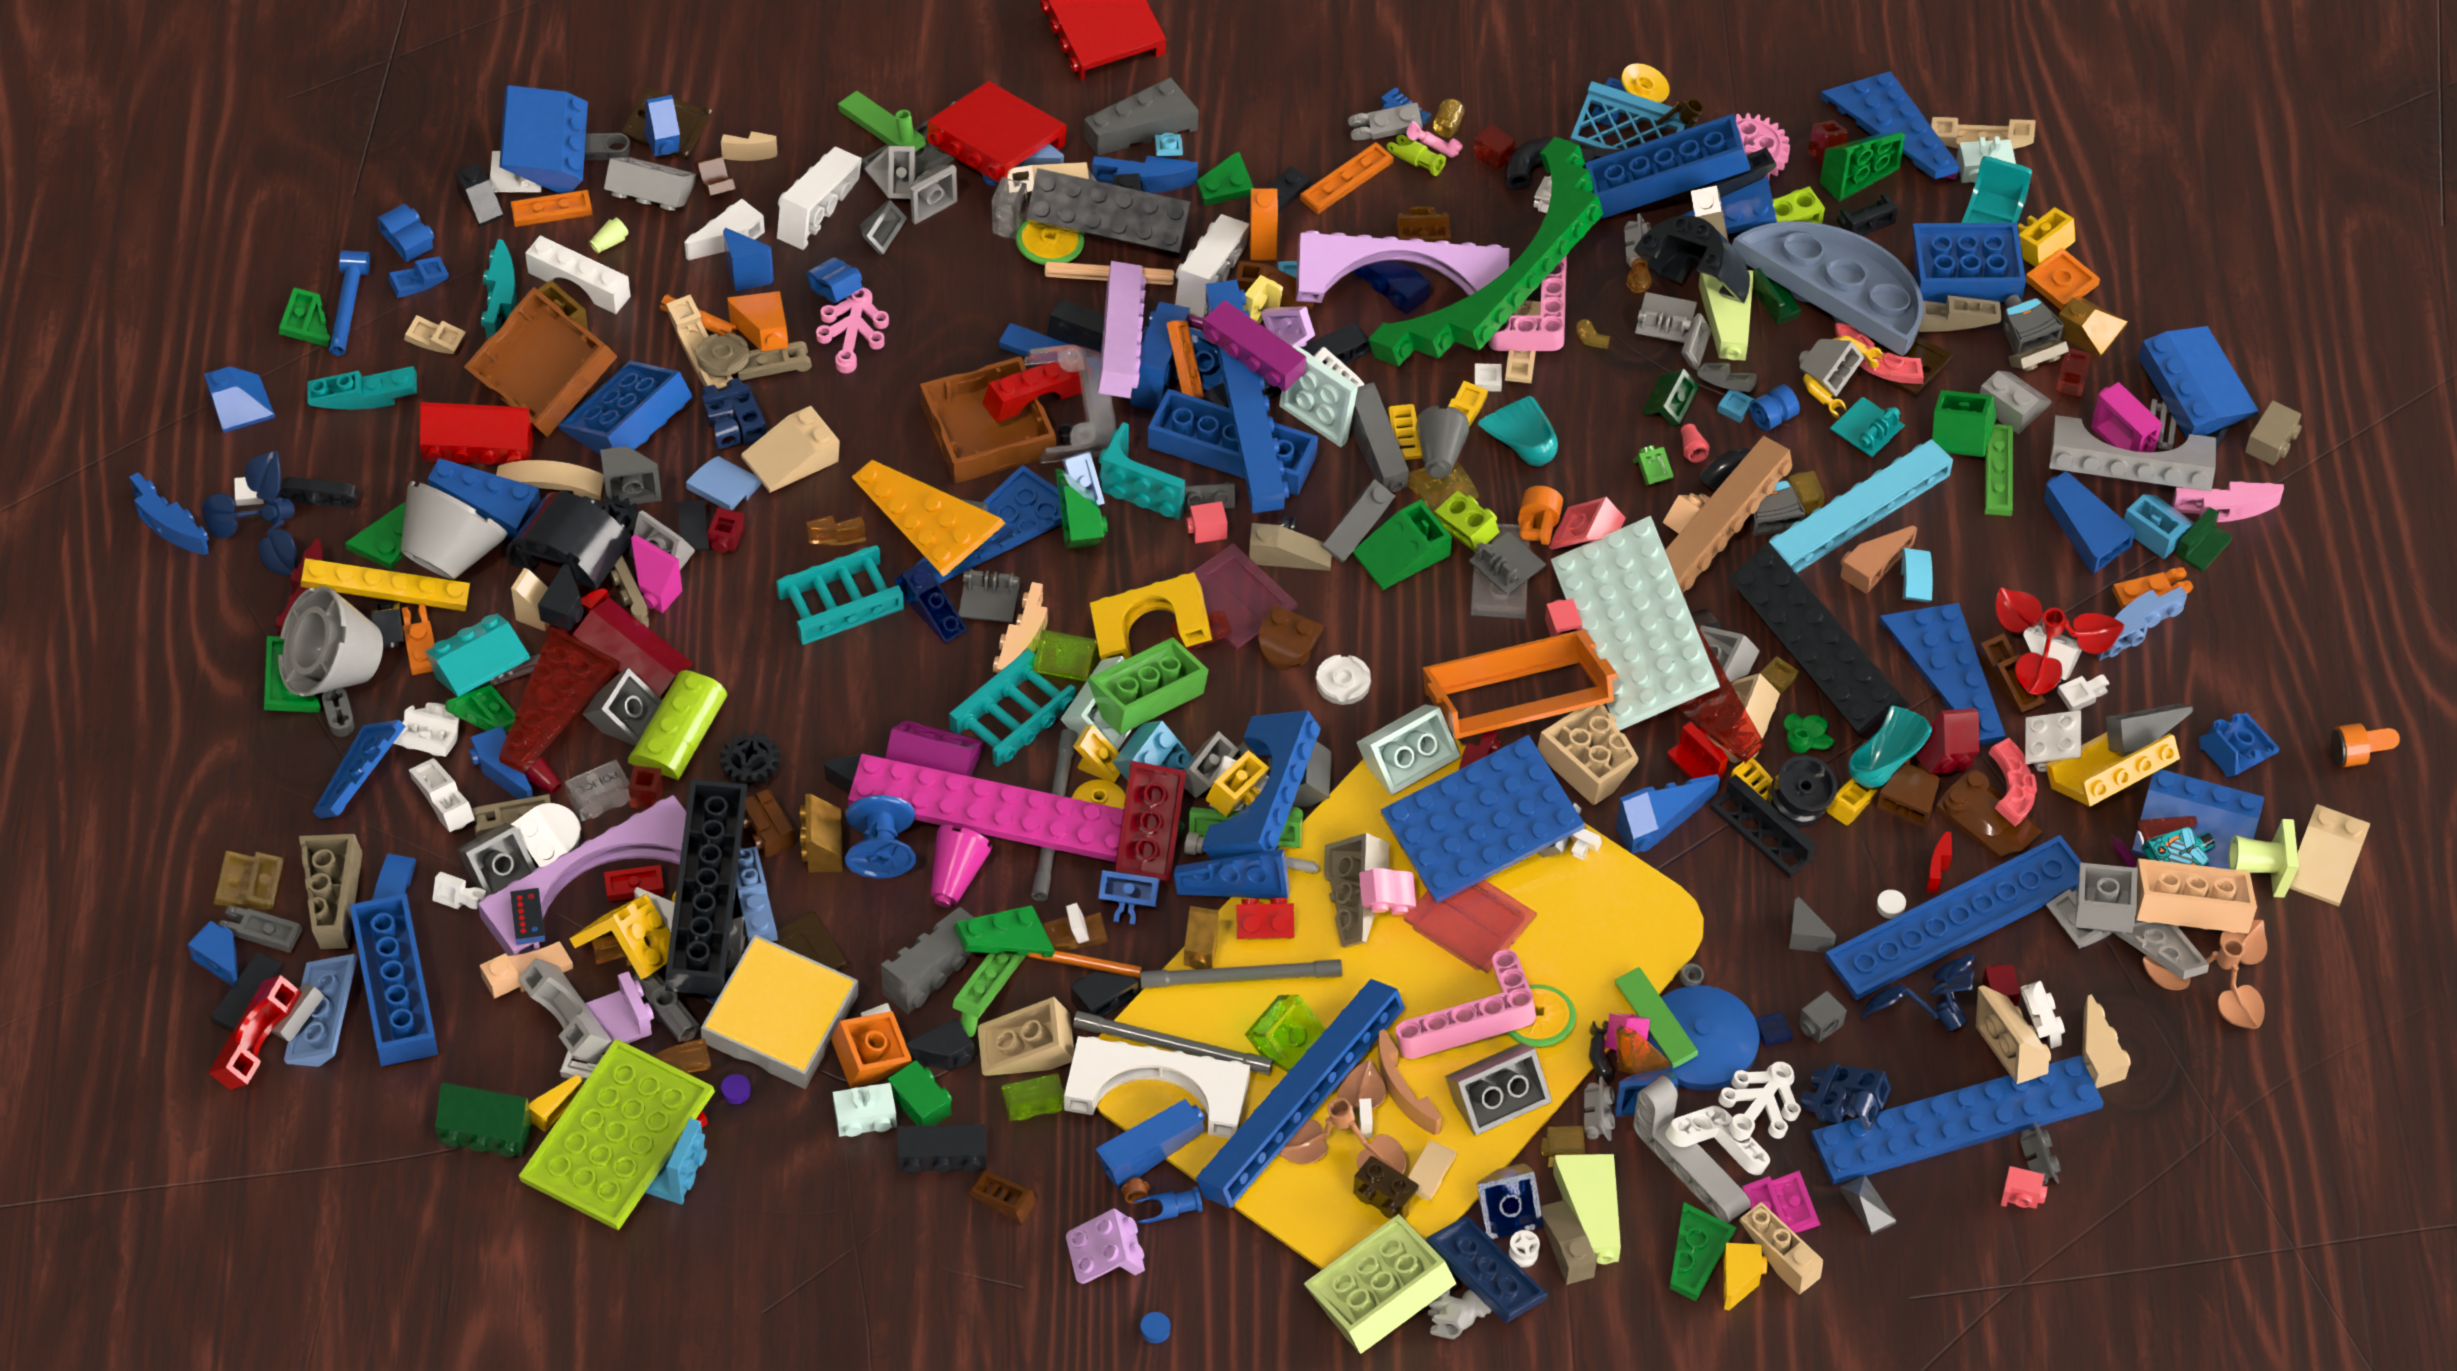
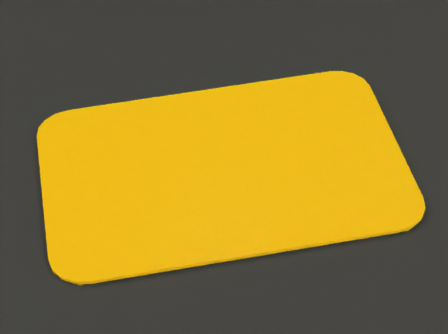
[1096,737,1704,1270]

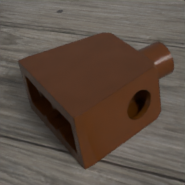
[1877,761,1940,828]

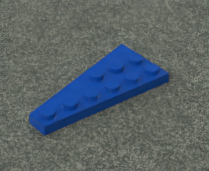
[1821,71,1959,179]
[916,465,1062,585]
[1879,603,2006,746]

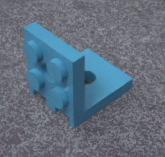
[645,1118,707,1205]

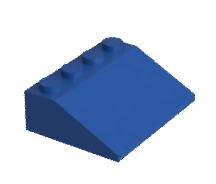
[499,85,588,194]
[1912,223,2026,303]
[2137,326,2259,439]
[558,360,693,456]
[2131,769,2264,869]

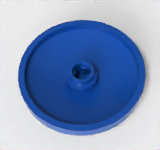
[1646,985,1759,1090]

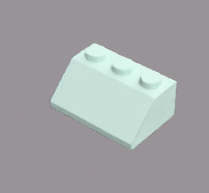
[1060,656,1132,751]
[1357,704,1461,795]

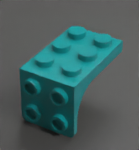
[1962,156,2032,224]
[1099,422,1185,520]

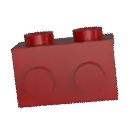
[1667,722,1729,780]
[1235,898,1294,939]

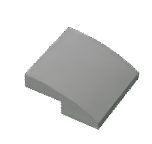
[2046,889,2114,948]

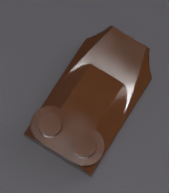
[1935,770,2042,860]

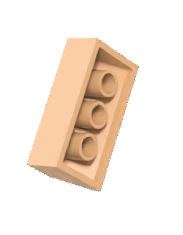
[2136,858,2257,934]

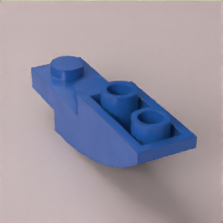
[1092,155,1198,193]
[129,472,209,555]

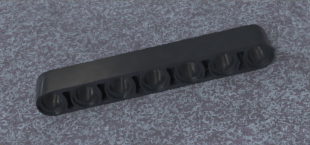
[1202,323,1371,408]

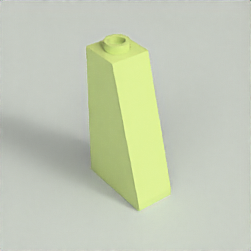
[1699,270,1753,361]
[1553,1154,1621,1264]

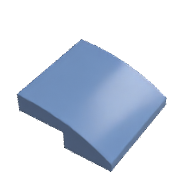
[686,456,762,510]

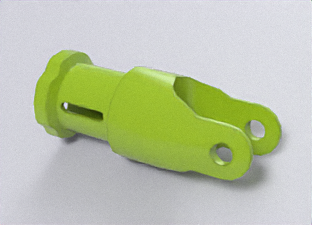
[1387,135,1446,176]

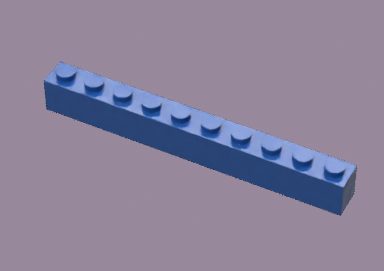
[1205,280,1289,513]
[1196,979,1405,1209]

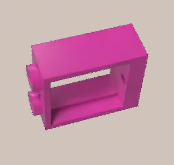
[2091,382,2162,452]

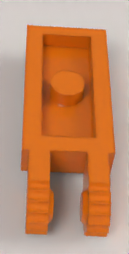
[2112,567,2193,609]
[402,604,434,675]

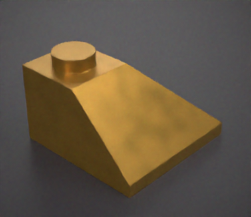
[2058,297,2127,358]

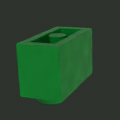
[888,1060,952,1126]

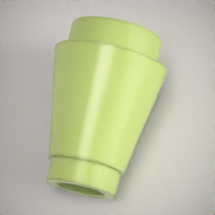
[589,217,629,254]

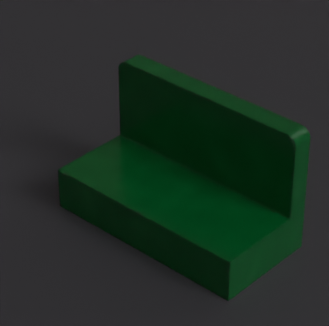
[1752,268,1801,325]
[1642,368,1699,426]
[2176,507,2232,572]

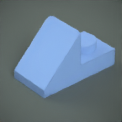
[1062,451,1105,505]

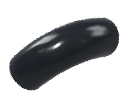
[1505,137,1552,190]
[1698,448,1752,491]

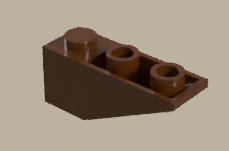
[1236,261,1314,310]

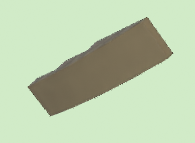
[1918,295,2001,332]

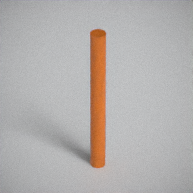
[1028,950,1142,978]

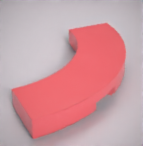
[1835,323,1924,384]
[1988,738,2037,826]

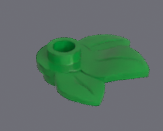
[1783,713,1835,753]

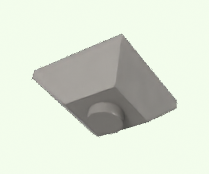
[910,165,957,225]
[1698,625,1760,685]

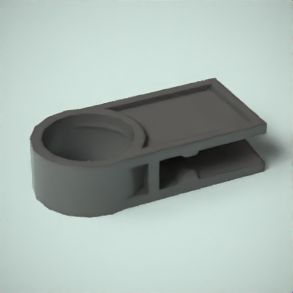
[584,133,631,160]

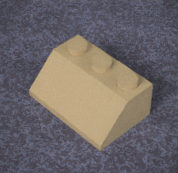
[1701,673,1780,763]
[1976,985,2051,1084]

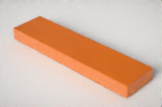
[1300,142,1394,215]

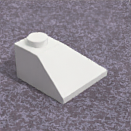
[2023,626,2082,682]

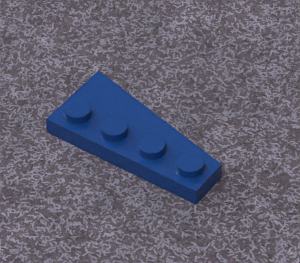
[1174,849,1290,899]

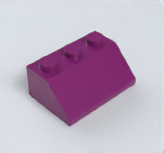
[885,720,985,777]

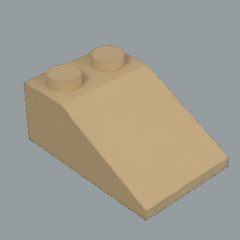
[741,406,840,493]
[2289,804,2370,906]
[977,997,1074,1076]

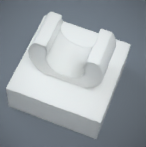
[1570,829,1602,860]

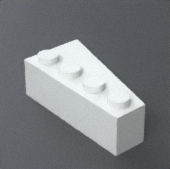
[777,147,862,250]
[1175,214,1250,318]

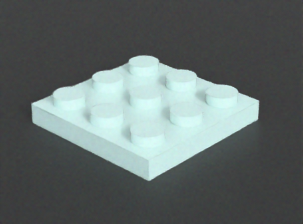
[1279,345,1358,447]

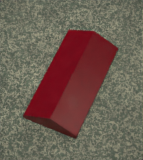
[573,598,693,699]
[1114,761,1186,882]

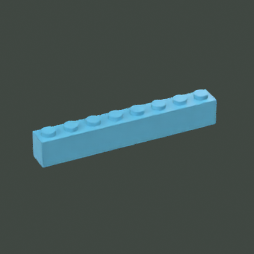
[1769,439,1953,572]

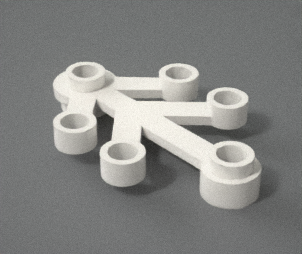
[1718,1062,1801,1141]

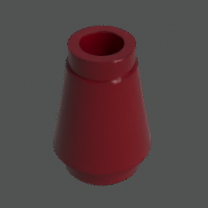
[522,755,563,795]

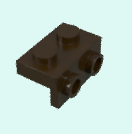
[1353,1156,1419,1220]

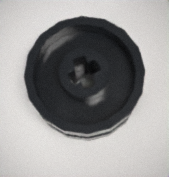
[1767,755,1837,828]

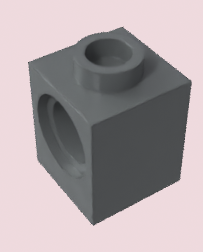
[1799,991,1847,1043]

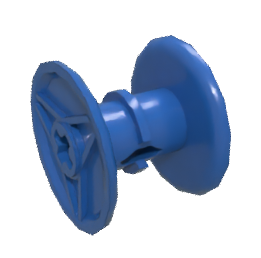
[845,795,916,879]

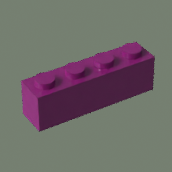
[1203,300,1306,392]

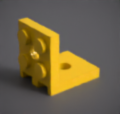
[569,893,671,980]

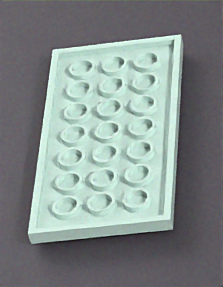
[1551,516,1720,731]

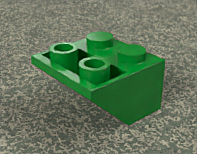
[1932,390,1997,457]

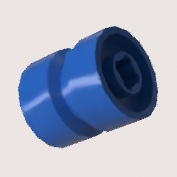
[1749,384,1800,431]

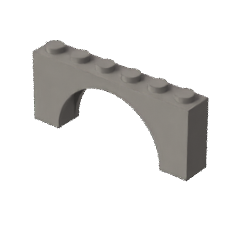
[2049,415,2216,491]

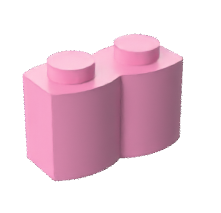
[1359,868,1416,915]

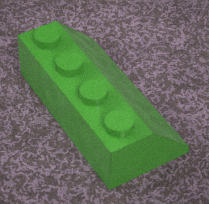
[1088,637,1208,735]

